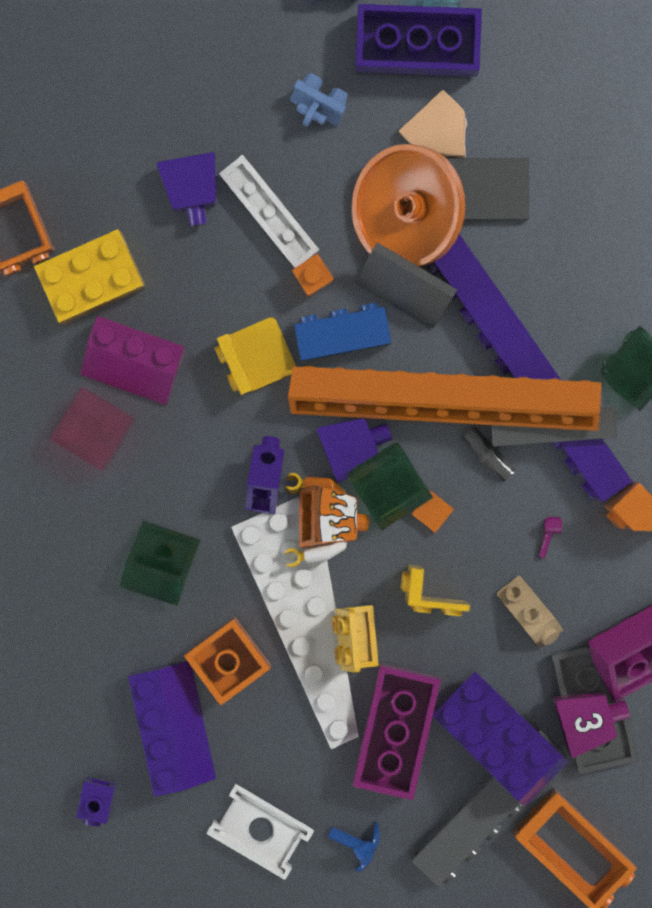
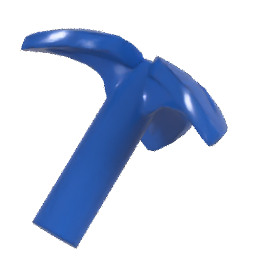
[328,822,380,872]

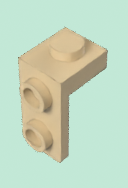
[497,576,563,649]

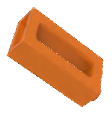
[512,788,637,908]

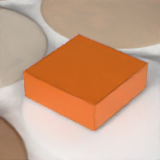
[411,490,454,533]

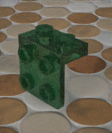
[601,326,652,412]
[347,443,433,530]

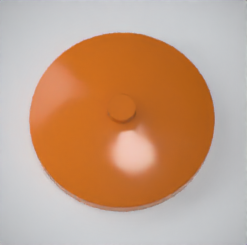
[352,144,465,267]

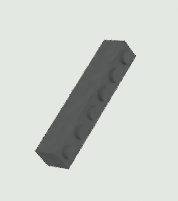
[410,726,567,887]

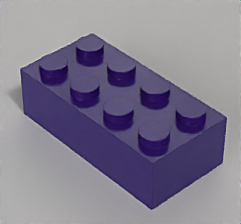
[355,4,482,77]
[433,672,569,806]

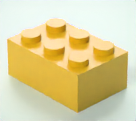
[34,229,146,325]

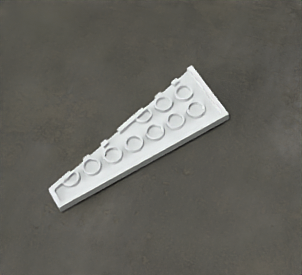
[231,497,359,749]

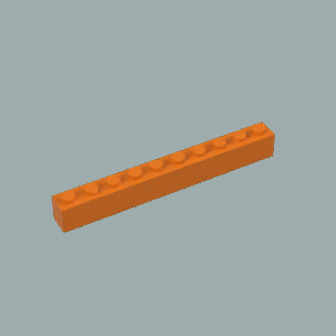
[288,366,602,431]

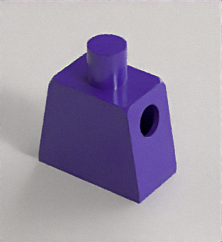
[156,152,217,227]
[316,418,393,483]
[245,436,285,514]

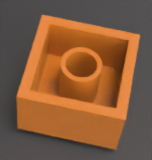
[184,617,271,706]

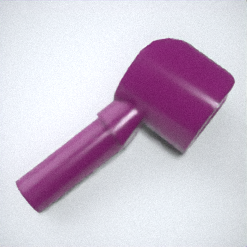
[538,516,562,558]

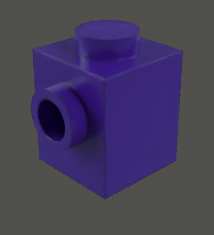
[76,777,117,827]

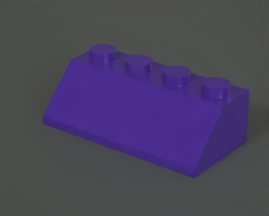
[128,661,216,797]

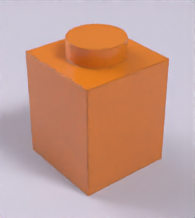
[292,253,334,298]

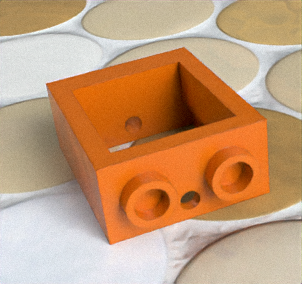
[0,180,55,276]

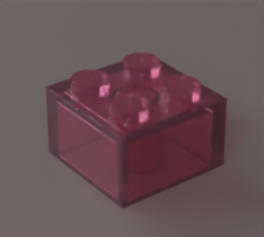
[50,386,137,471]

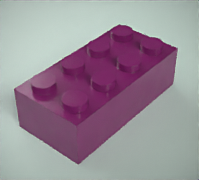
[353,662,441,800]

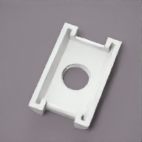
[206,784,315,880]

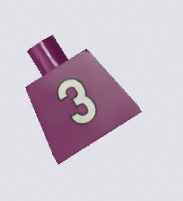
[553,692,630,758]

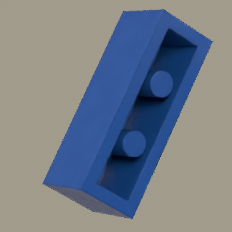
[294,303,392,362]

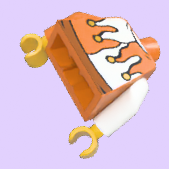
[284,473,370,568]

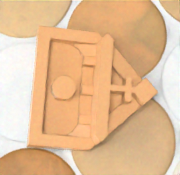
[399,90,468,158]

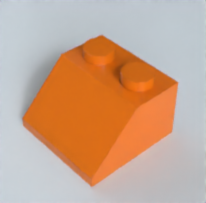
[604,482,652,531]

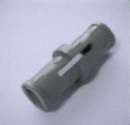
[461,425,517,482]

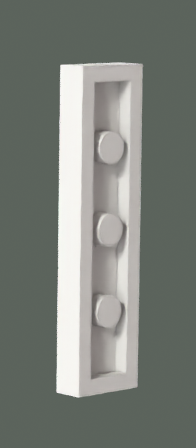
[219,154,319,268]

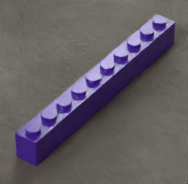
[427,234,633,503]

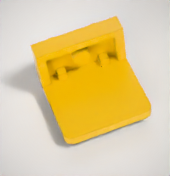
[214,317,296,396]
[401,564,470,616]
[331,605,379,673]

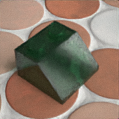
[120,521,201,606]

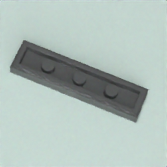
[491,406,617,447]

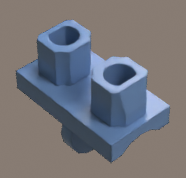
[289,73,348,127]

